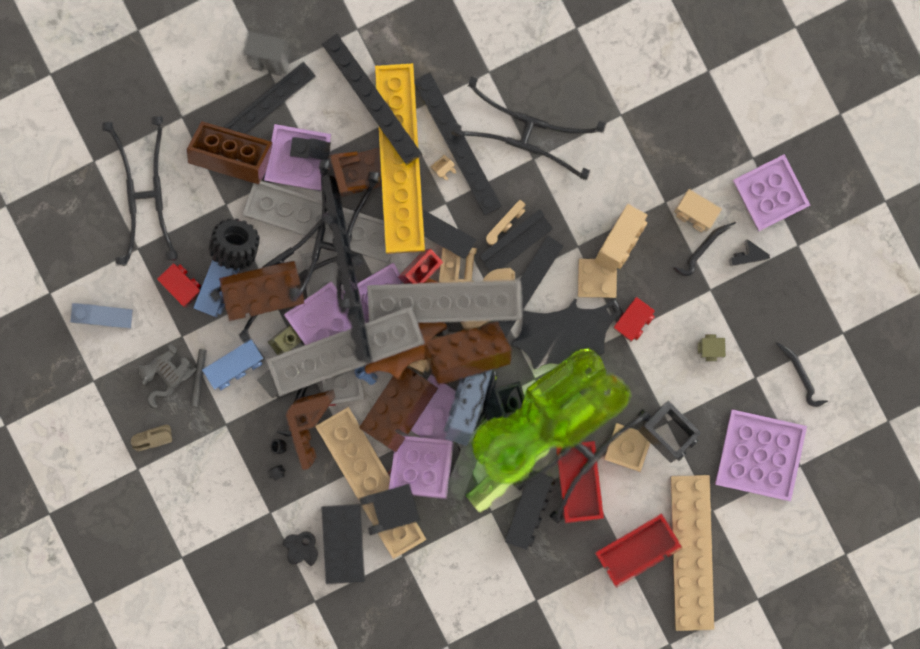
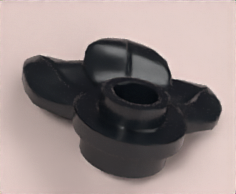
[282,531,318,566]

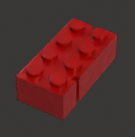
[555,441,604,523]
[596,513,683,588]

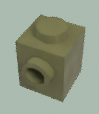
[267,325,302,355]
[697,334,726,362]

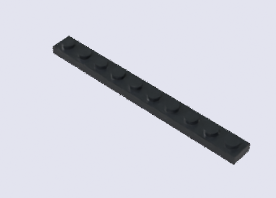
[322,175,373,364]

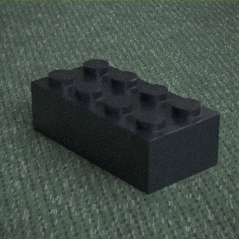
[321,504,365,584]

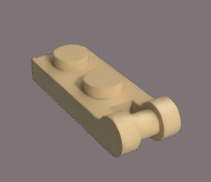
[486,200,526,246]

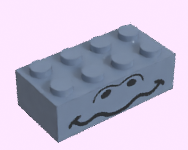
[443,370,492,446]

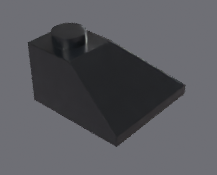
[485,381,532,431]

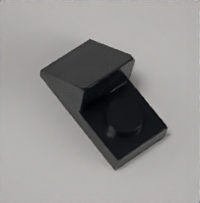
[290,137,331,161]
[729,239,770,267]

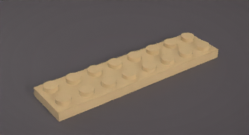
[315,407,426,559]
[671,475,714,631]

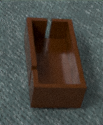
[219,261,305,321]
[424,321,512,385]
[359,368,438,452]

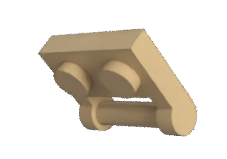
[439,247,477,283]

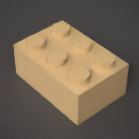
[594,204,648,273]

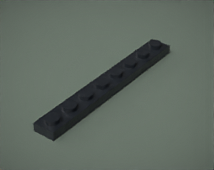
[322,34,423,165]
[414,72,502,216]

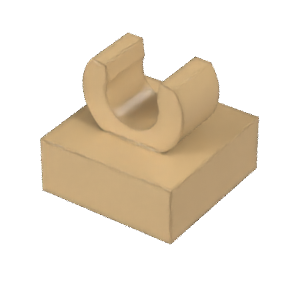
[430,155,456,180]

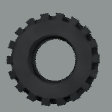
[209,218,260,270]

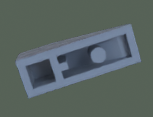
[70,303,133,329]

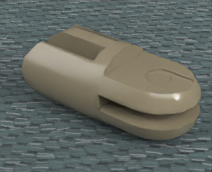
[130,424,172,451]

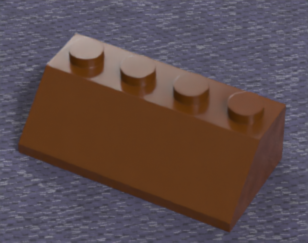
[187,121,273,184]

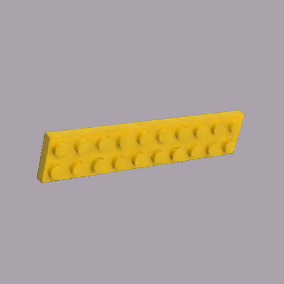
[375,63,425,254]

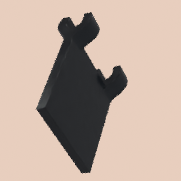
[359,483,421,535]

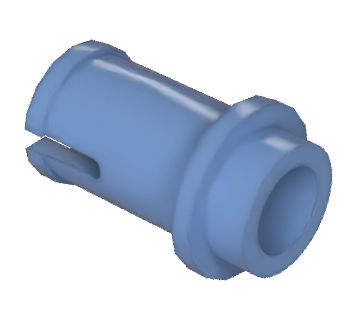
[355,365,378,385]

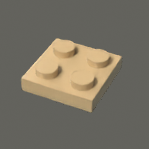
[578,259,617,298]
[604,423,650,472]

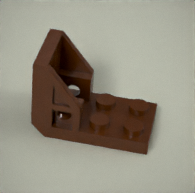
[330,147,382,197]
[286,389,335,470]

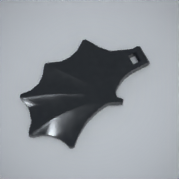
[512,298,623,369]

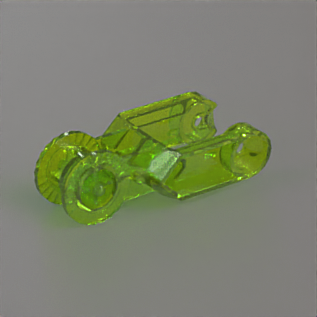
[471,349,630,484]

